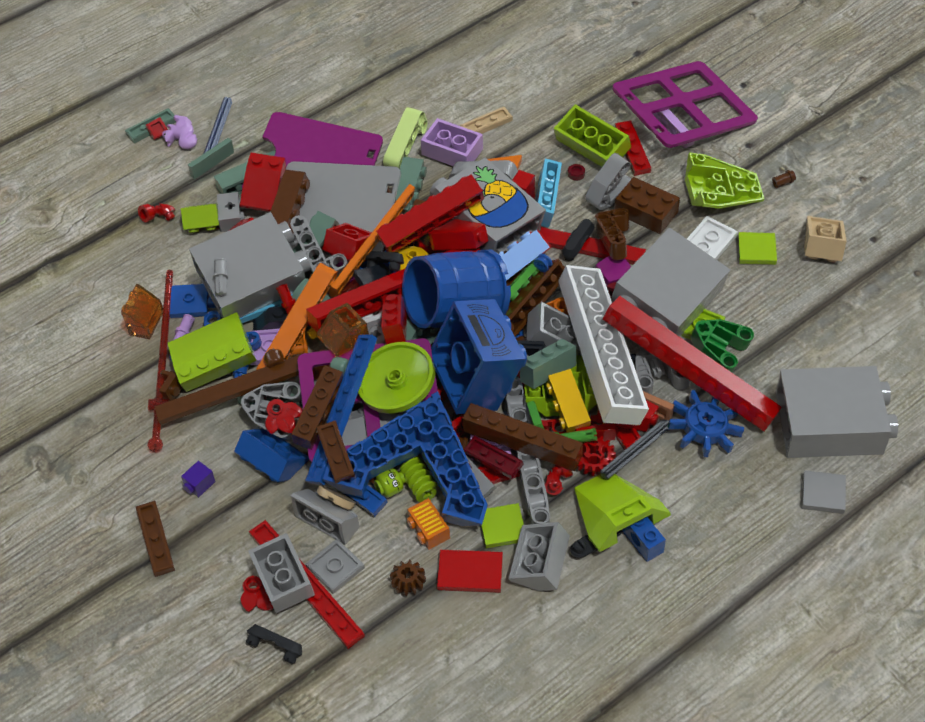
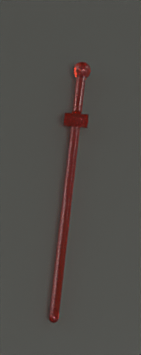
[147,269,173,452]

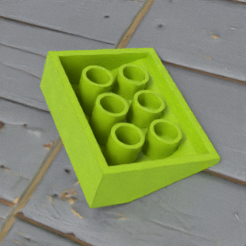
[168,312,257,392]

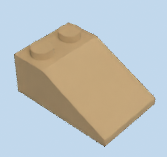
[804,216,847,262]

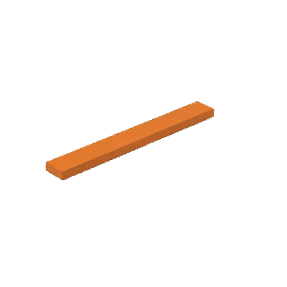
[329,184,415,298]

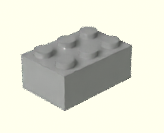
[248,533,315,613]

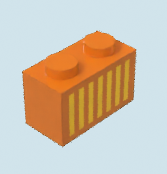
[406,498,450,550]

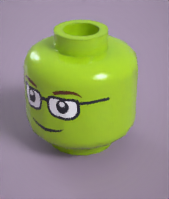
[374,468,406,498]

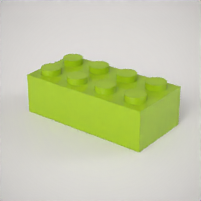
[553,104,631,167]

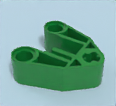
[691,319,754,373]

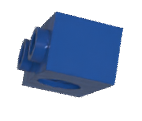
[623,517,666,562]

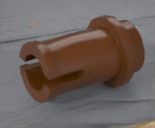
[772,170,796,188]

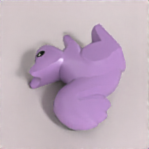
[162,115,198,149]

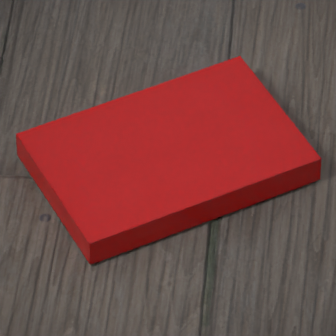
[437,550,503,593]

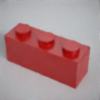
[381,294,407,345]

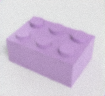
[421,118,483,166]

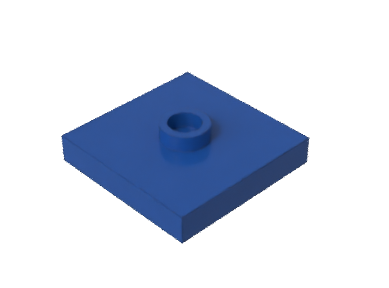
[169,284,209,318]

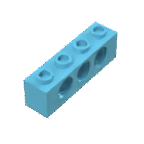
[535,158,562,228]

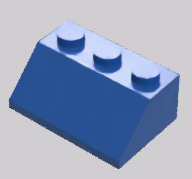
[234,428,309,482]

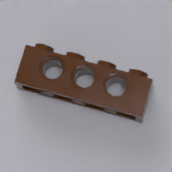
[292,365,343,450]

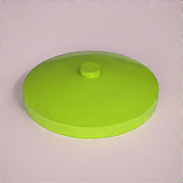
[358,342,435,414]

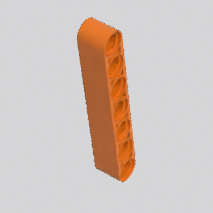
[256,263,338,370]

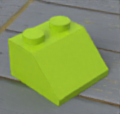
[180,203,219,232]

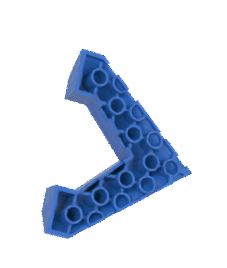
[323,391,488,526]

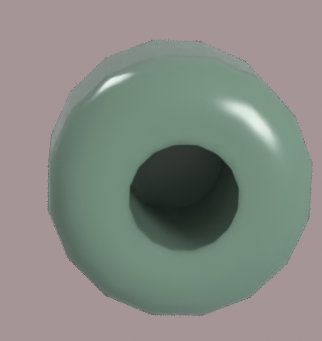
[330,357,349,376]

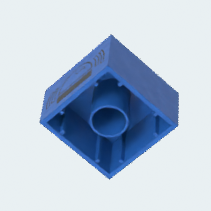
[431,299,527,414]

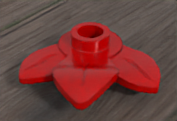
[265,399,303,434]
[240,576,273,612]

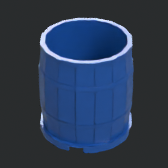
[402,249,511,328]

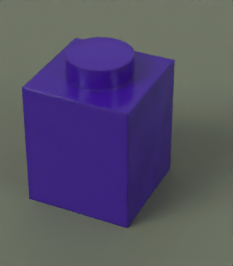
[181,460,216,498]

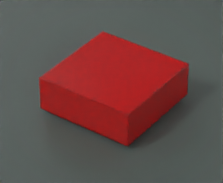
[145,117,168,140]

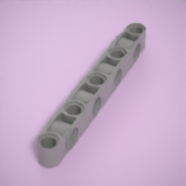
[505,377,550,524]

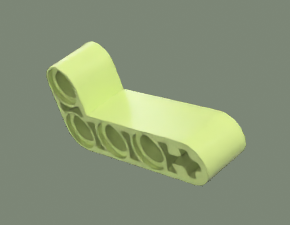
[383,107,428,169]

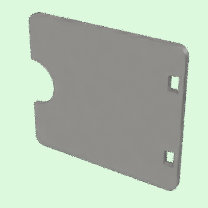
[286,161,401,260]

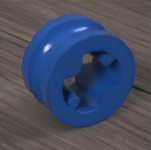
[534,254,553,272]

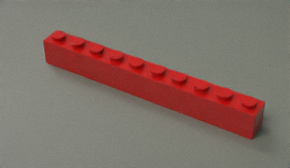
[306,248,480,335]
[602,296,782,432]

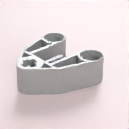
[585,153,632,210]
[635,347,690,395]
[241,382,302,440]

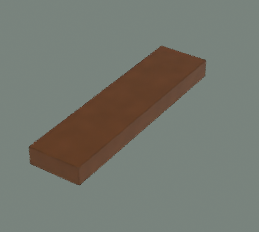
[136,501,175,577]

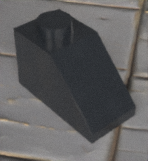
[253,306,288,331]

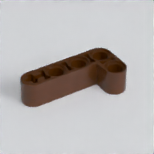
[595,208,630,260]

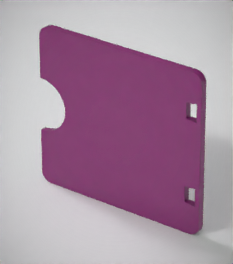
[242,112,383,188]

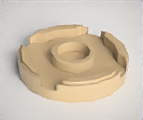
[317,485,356,510]

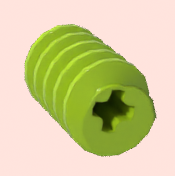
[400,457,437,502]

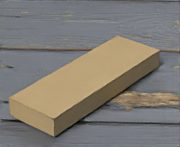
[460,107,513,134]

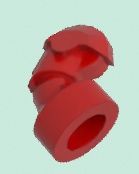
[138,203,176,222]
[545,465,573,495]

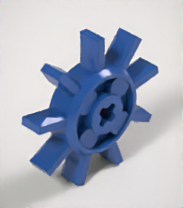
[667,390,744,457]

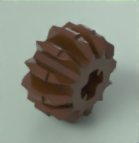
[390,559,426,597]

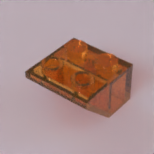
[121,284,164,340]
[317,303,369,357]

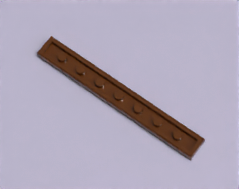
[155,354,301,425]

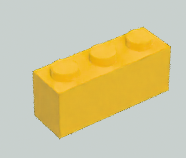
[546,369,591,433]

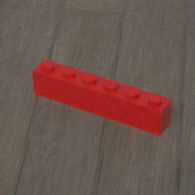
[376,174,485,252]

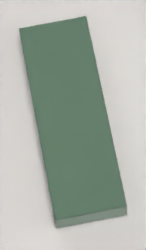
[125,108,176,144]
[188,138,234,179]

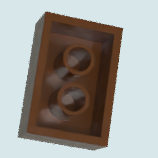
[615,177,680,235]

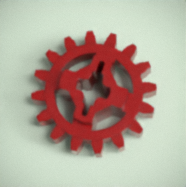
[577,435,616,476]

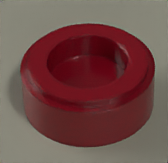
[568,164,585,181]

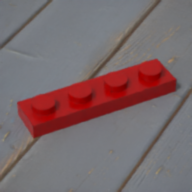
[615,120,651,176]

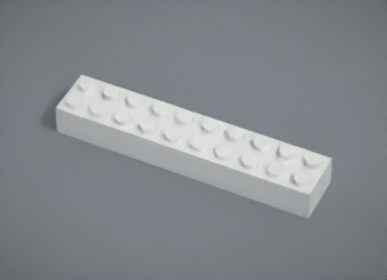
[558,265,649,425]

